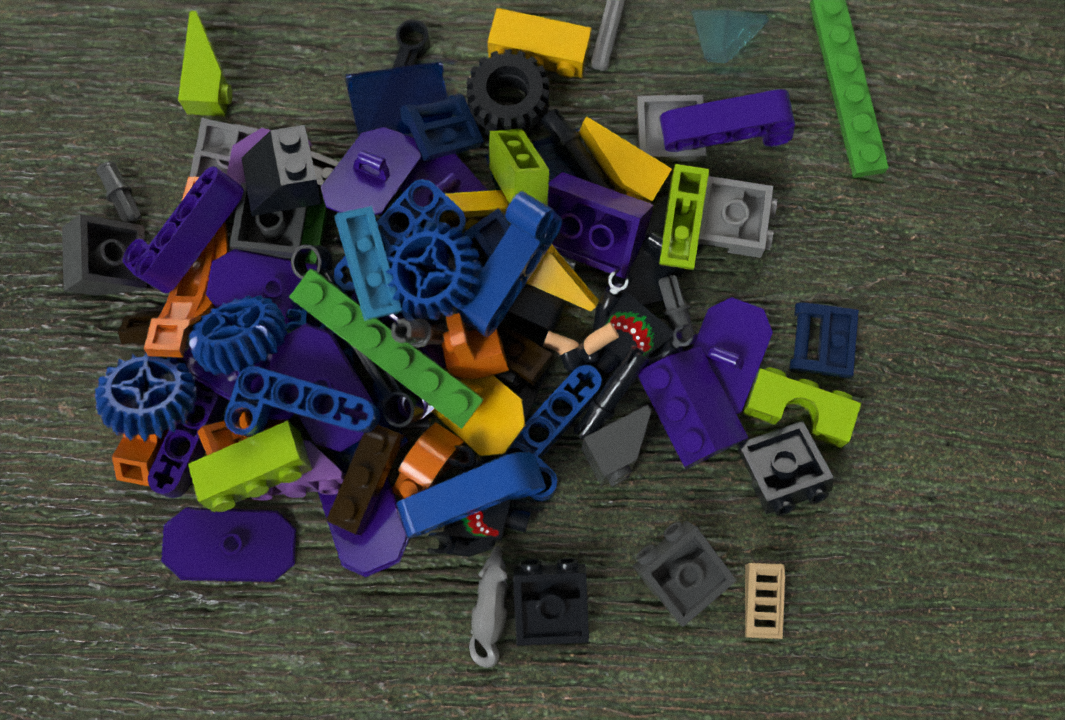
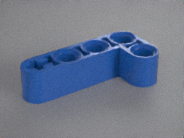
[334,179,466,292]
[456,191,563,337]
[499,365,602,501]
[225,366,380,437]
[397,453,546,538]

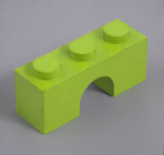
[742,367,861,448]

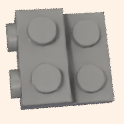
[698,176,777,258]

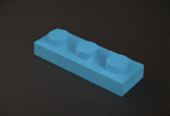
[335,206,402,321]

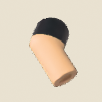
[577,322,619,365]
[543,331,585,373]

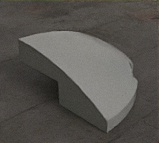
[190,118,259,177]

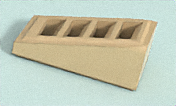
[745,563,785,639]

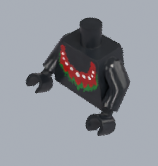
[592,269,698,378]
[427,445,531,557]

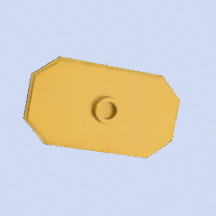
[423,375,525,456]

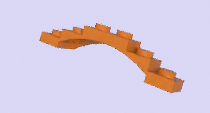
[144,177,229,357]

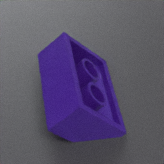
[548,172,654,279]
[638,346,749,469]

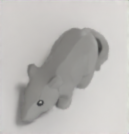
[469,546,509,668]

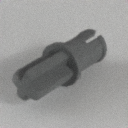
[96,161,141,224]
[659,275,695,341]
[391,319,445,348]

